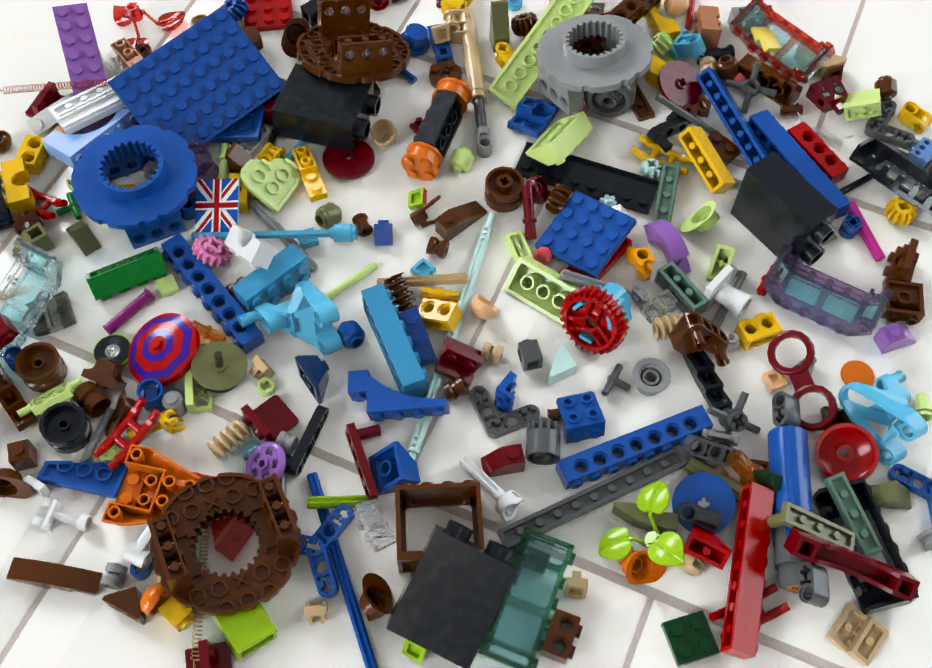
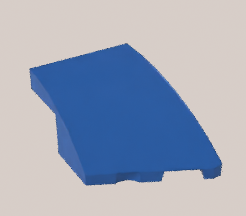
[507,97,560,139]

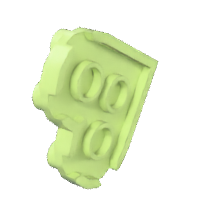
[239,158,300,213]

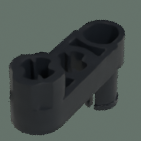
[647,111,689,153]

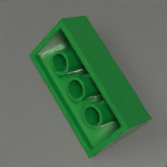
[86,246,168,301]

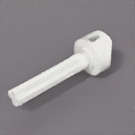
[459,456,525,522]

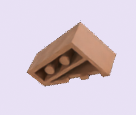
[693,5,722,50]

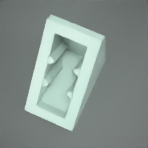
[548,343,577,385]

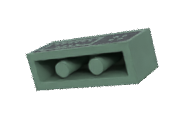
[654,261,709,314]

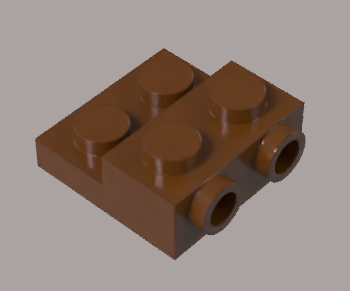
[880,279,925,325]

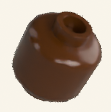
[716,55,739,81]
[874,75,898,102]

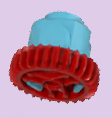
[559,282,632,355]

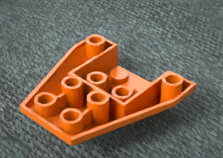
[101,444,201,527]

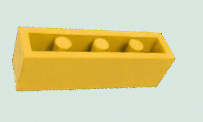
[677,126,736,194]

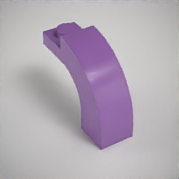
[643,219,691,274]

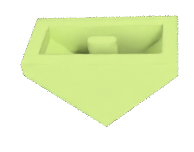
[706,243,736,280]

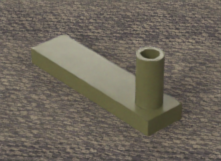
[767,501,855,551]

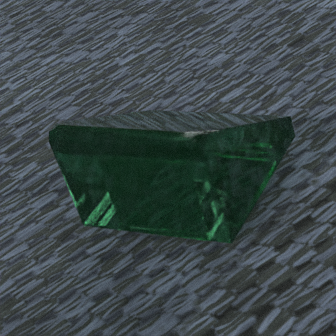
[752,470,783,492]

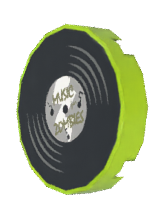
[93,334,131,368]

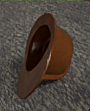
[281,18,310,58]
[105,391,139,437]
[0,468,33,499]
[359,573,394,622]

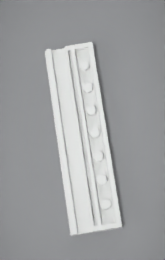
[48,76,126,135]

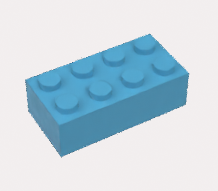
[232,243,311,313]

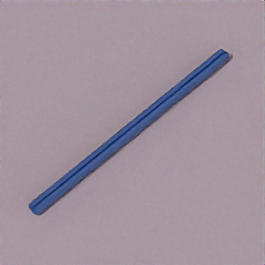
[307,472,378,668]

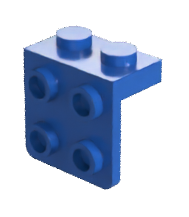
[556,391,606,444]

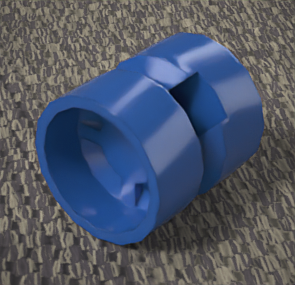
[136,378,166,413]

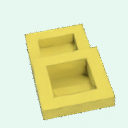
[750,27,781,52]

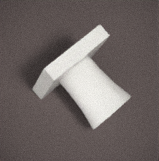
[704,264,753,318]

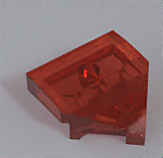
[210,516,255,562]

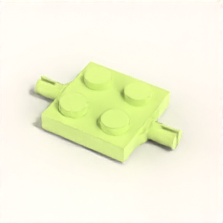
[17,377,84,418]

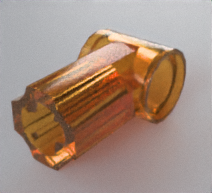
[726,450,766,485]

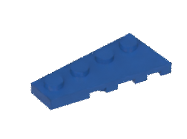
[37,460,128,499]

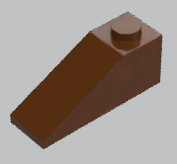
[435,200,488,241]

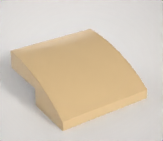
[825,603,889,666]

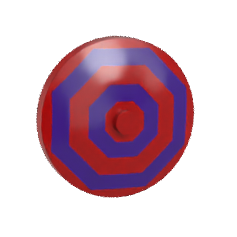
[127,313,200,386]

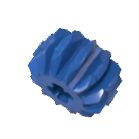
[222,0,248,22]

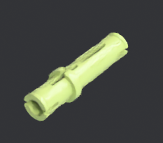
[217,143,231,179]

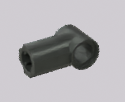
[677,502,721,531]

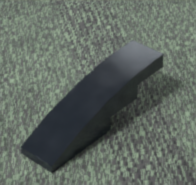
[683,349,733,410]

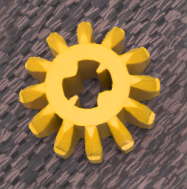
[884,197,918,227]

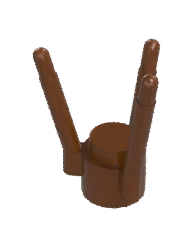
[410,195,441,228]

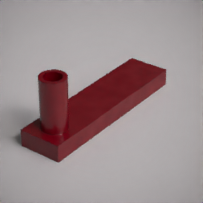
[345,423,381,505]

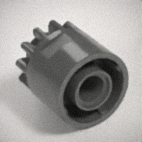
[525,417,561,465]

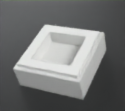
[24,475,51,497]

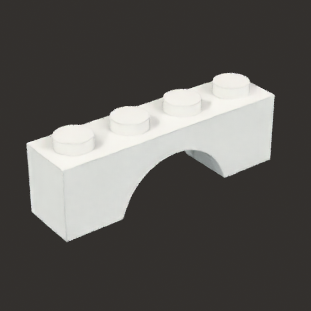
[224,224,277,270]

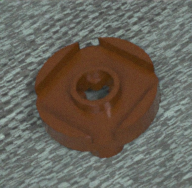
[429,60,462,88]

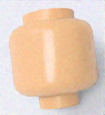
[664,0,689,16]

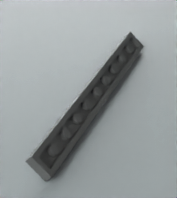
[497,447,687,549]

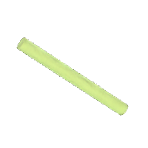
[324,262,378,299]

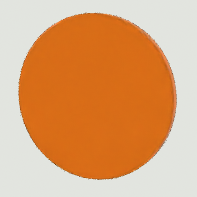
[840,360,875,386]

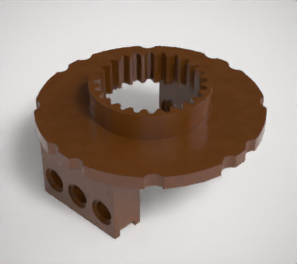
[296,0,411,84]
[147,472,301,616]

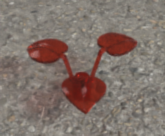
[113,1,185,48]

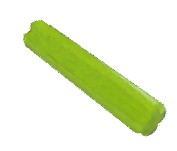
[306,495,369,509]

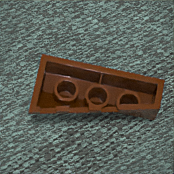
[738,53,803,106]

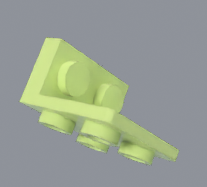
[843,88,882,121]

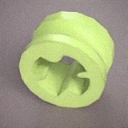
[257,378,275,397]

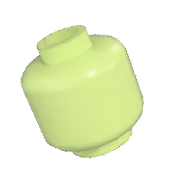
[449,146,474,174]

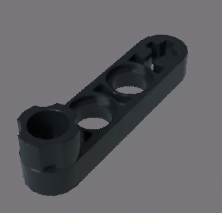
[284,405,329,477]

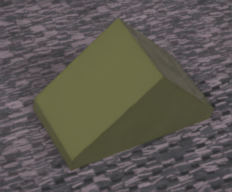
[870,480,912,510]

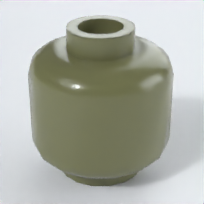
[315,202,342,229]

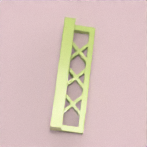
[185,339,213,414]

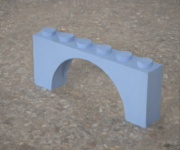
[42,107,138,168]

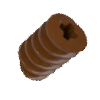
[384,272,419,312]

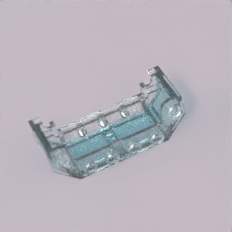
[0,237,63,360]

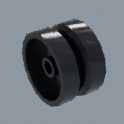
[39,402,92,454]

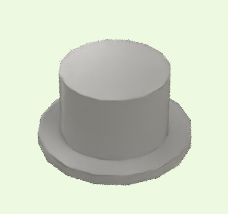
[632,357,671,396]

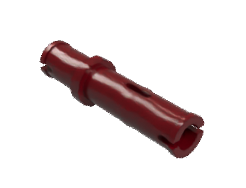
[521,184,537,240]

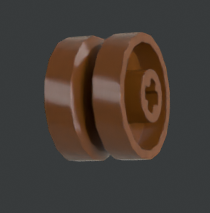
[484,166,524,213]
[15,342,67,393]

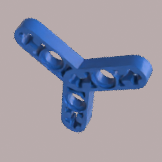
[887,464,932,524]
[300,504,355,599]

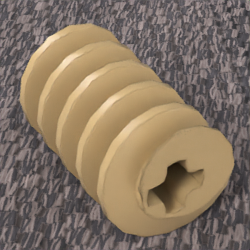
[652,312,687,341]
[206,418,253,460]

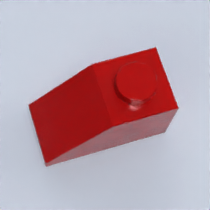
[684,524,732,570]

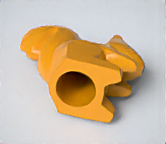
[626,246,655,281]

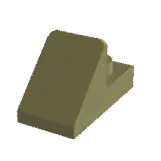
[65,220,102,256]

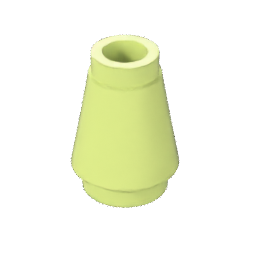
[914,392,932,422]

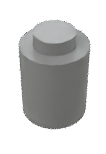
[162,391,187,418]

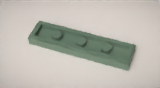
[652,163,681,223]
[823,471,884,556]

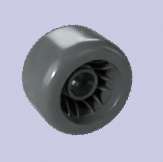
[584,79,637,117]

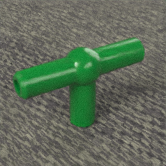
[56,192,82,220]

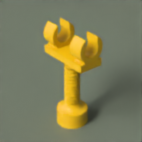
[127,409,185,441]

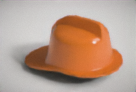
[618,550,667,584]

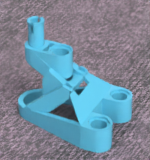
[238,280,343,356]
[838,370,928,466]

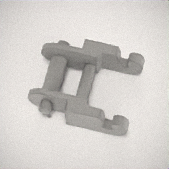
[630,283,650,310]

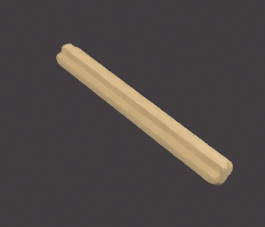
[377,273,469,289]

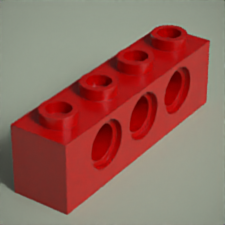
[787,122,849,184]

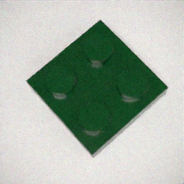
[661,610,720,667]

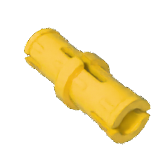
[420,286,459,303]

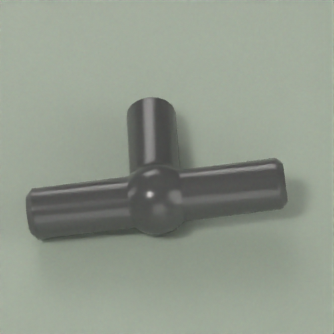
[601,363,631,396]

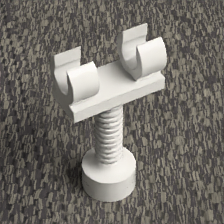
[32,497,93,532]

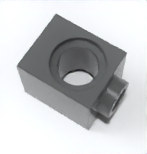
[517,339,543,372]

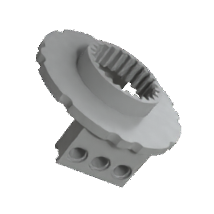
[536,14,654,116]

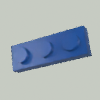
[399,306,437,367]

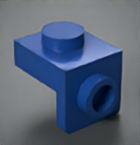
[374,220,393,246]

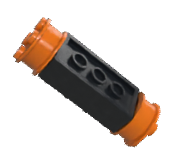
[401,77,472,181]

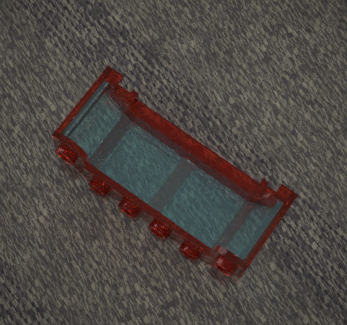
[730,0,835,84]

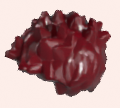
[525,175,551,205]

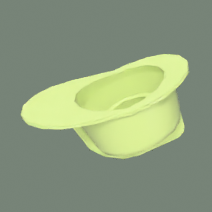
[680,201,720,232]

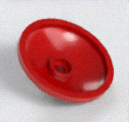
[814,423,879,481]

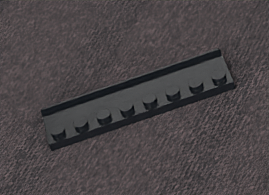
[515,142,660,215]

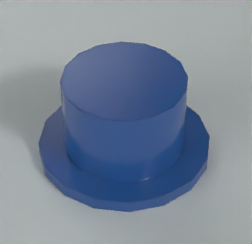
[401,23,430,56]

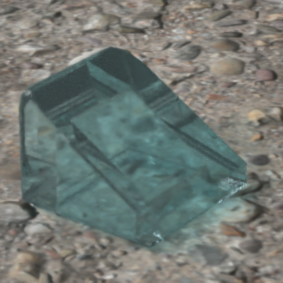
[237,439,259,462]

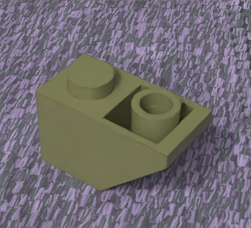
[12,222,55,265]

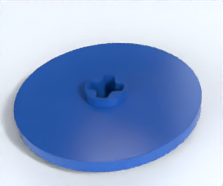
[672,472,736,534]

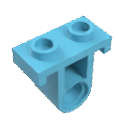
[668,29,706,61]

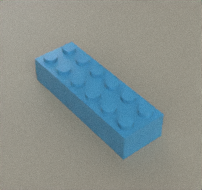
[361,283,429,398]

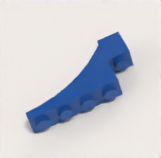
[348,369,450,422]

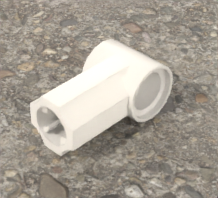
[124,525,153,569]

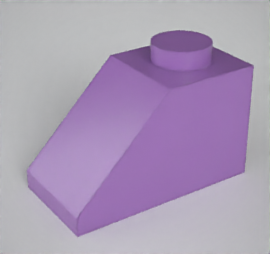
[873,322,917,354]

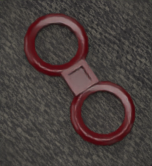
[767,330,838,432]

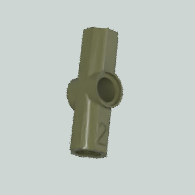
[684,456,745,503]

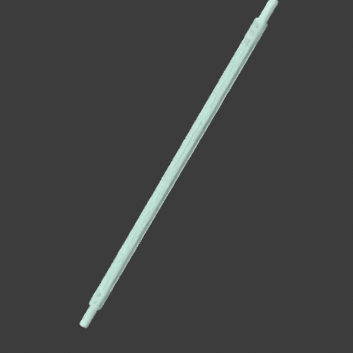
[407,212,496,460]

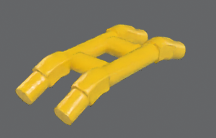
[630,133,693,175]

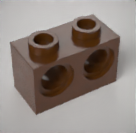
[540,608,583,665]

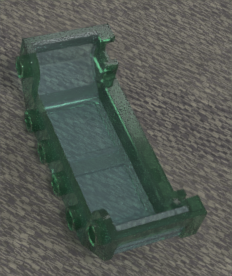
[477,527,576,668]

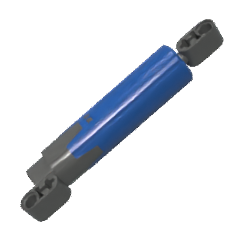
[767,391,830,608]

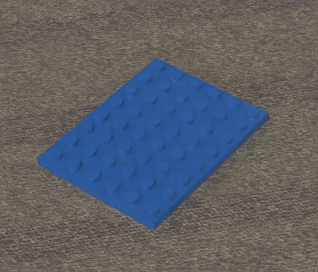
[108,6,284,153]

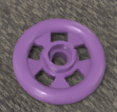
[246,441,286,480]

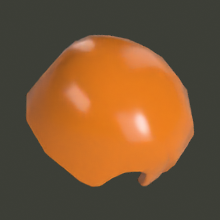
[140,584,170,617]

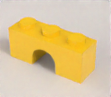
[0,157,36,215]

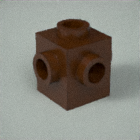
[12,210,44,236]

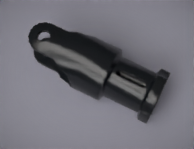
[697,44,735,66]

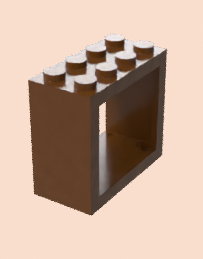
[395,480,485,573]

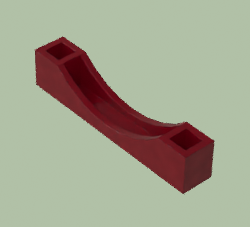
[783,527,921,602]

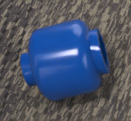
[337,320,365,349]

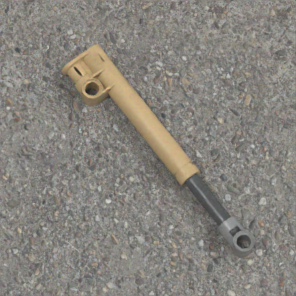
[443,8,493,158]

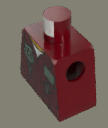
[806,75,848,115]

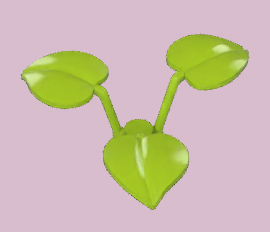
[598,481,685,567]

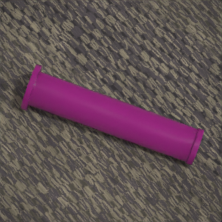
[102,288,156,335]

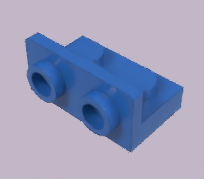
[494,371,517,413]

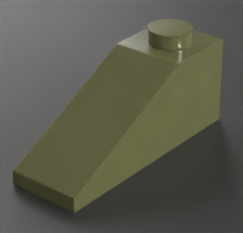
[489,0,510,52]

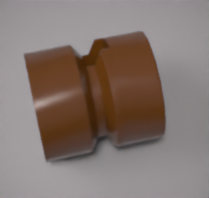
[72,381,111,418]

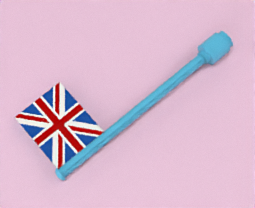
[191,178,358,242]

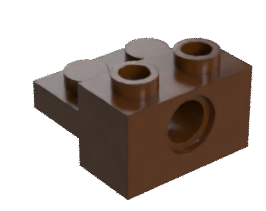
[882,238,920,282]

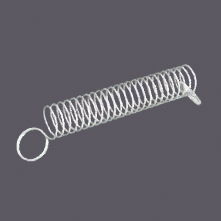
[798,113,853,146]

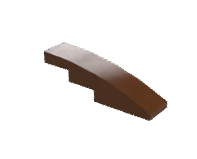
[0,364,38,432]
[6,557,103,596]

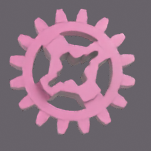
[191,234,233,268]

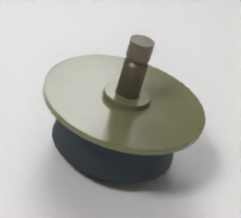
[191,341,248,393]

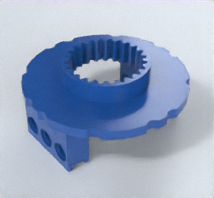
[71,125,198,250]

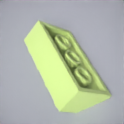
[525,111,593,166]
[504,255,582,325]

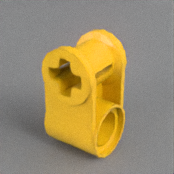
[494,42,514,69]
[897,101,932,134]
[256,142,286,162]

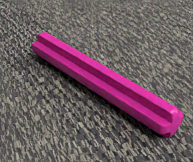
[848,201,885,262]

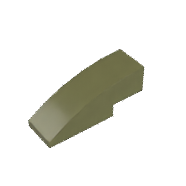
[612,502,679,534]

